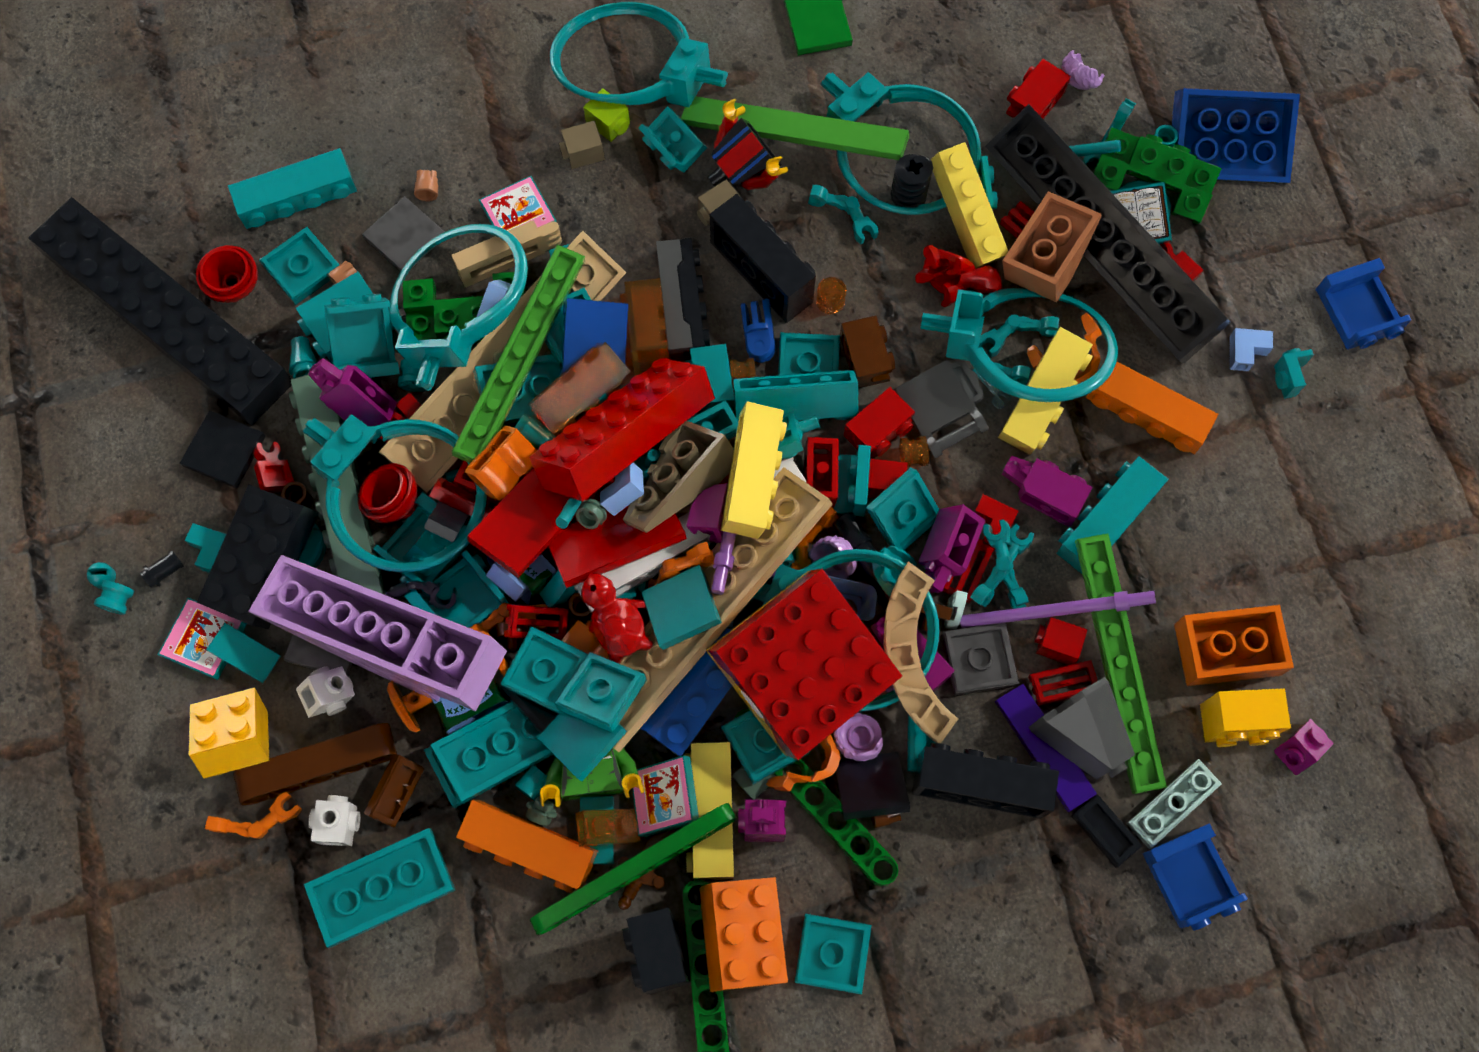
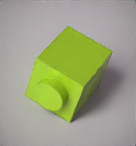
[583,88,630,142]

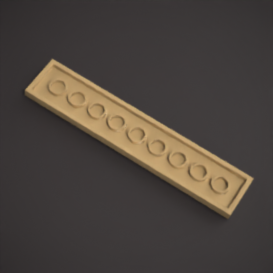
[379,231,626,494]
[613,467,833,752]

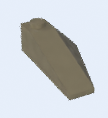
[623,421,734,533]

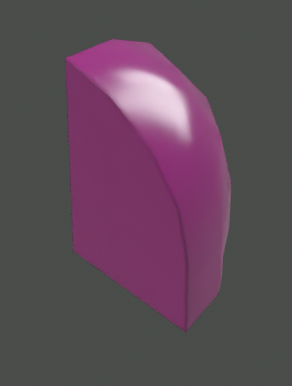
[686,483,728,543]

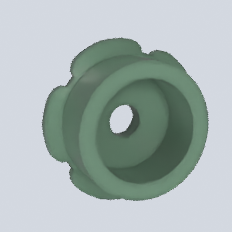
[576,499,607,529]
[525,797,557,826]

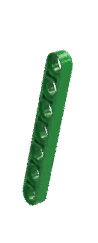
[734,709,899,886]
[530,803,737,936]
[683,880,729,1052]

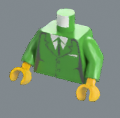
[540,748,644,807]

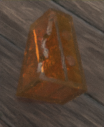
[620,278,669,376]
[527,342,631,434]

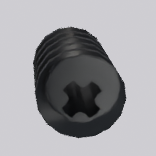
[890,154,933,207]

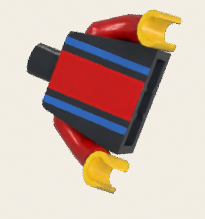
[708,98,788,190]

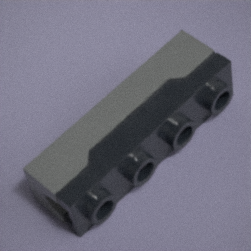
[656,238,710,361]

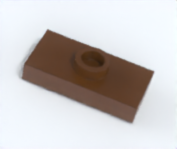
[363,753,425,828]

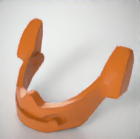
[1027,313,1102,384]
[766,735,840,792]

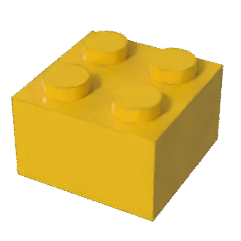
[189,687,269,779]
[1200,688,1291,747]

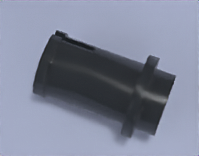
[140,550,184,588]

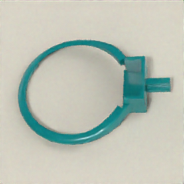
[550,2,728,108]
[821,72,981,215]
[389,224,528,391]
[920,288,1118,402]
[303,414,487,572]
[753,549,939,711]

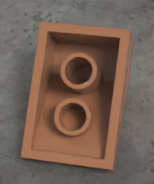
[1002,191,1101,303]

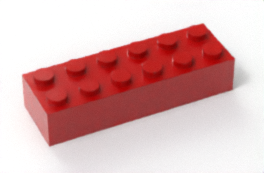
[529,358,715,501]

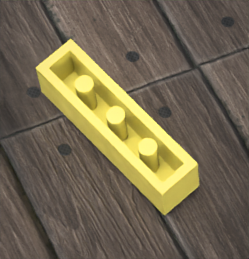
[930,142,1008,269]
[998,327,1093,455]
[721,402,787,539]
[685,742,734,880]

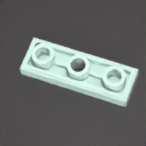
[1126,759,1222,849]

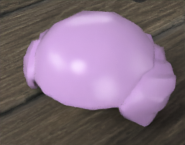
[1061,50,1105,90]
[809,535,857,579]
[833,711,883,761]

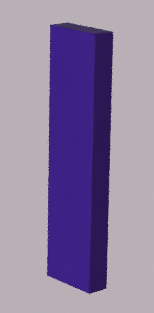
[995,684,1097,812]

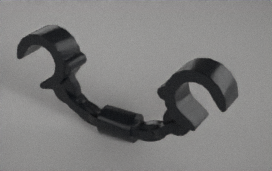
[384,581,457,610]

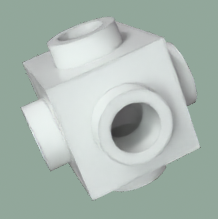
[296,666,355,718]
[309,795,361,846]

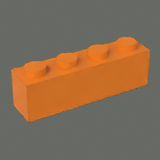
[1086,362,1219,455]
[456,800,598,893]

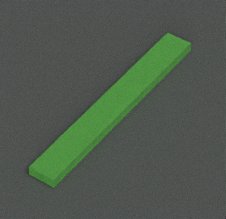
[681,96,909,160]
[452,244,585,463]
[1075,533,1167,794]

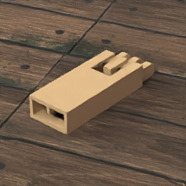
[451,220,562,288]

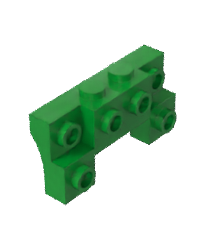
[1093,128,1222,224]
[403,272,525,344]

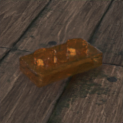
[575,809,641,847]

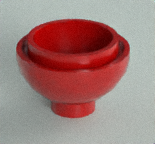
[196,245,258,303]
[358,463,417,523]

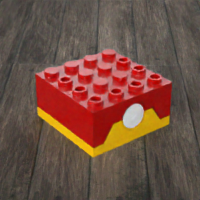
[706,568,903,760]

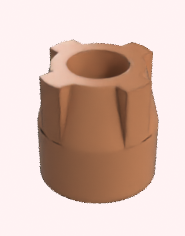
[414,169,438,201]
[327,261,357,285]

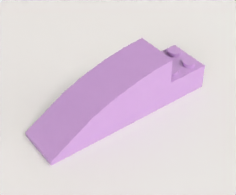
[249,555,507,711]

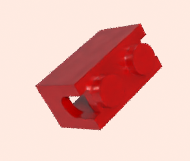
[1006,59,1071,119]
[843,387,915,459]
[803,437,839,509]

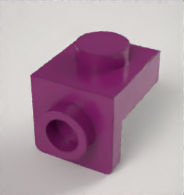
[1274,719,1334,775]

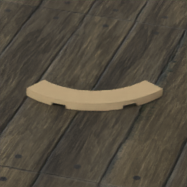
[884,562,959,743]

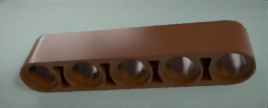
[233,723,397,806]

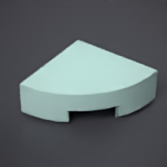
[944,590,968,630]

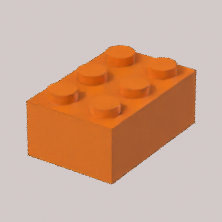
[1174,605,1294,686]
[699,877,788,992]

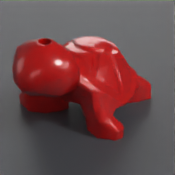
[915,245,1002,307]
[581,573,653,664]

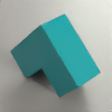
[185,523,226,573]
[540,570,578,608]

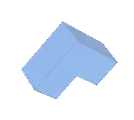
[477,279,511,317]
[1230,328,1273,371]
[600,462,644,516]
[486,562,529,602]

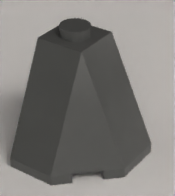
[1028,677,1135,780]

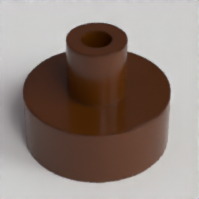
[496,622,529,651]

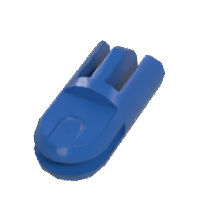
[741,299,775,363]

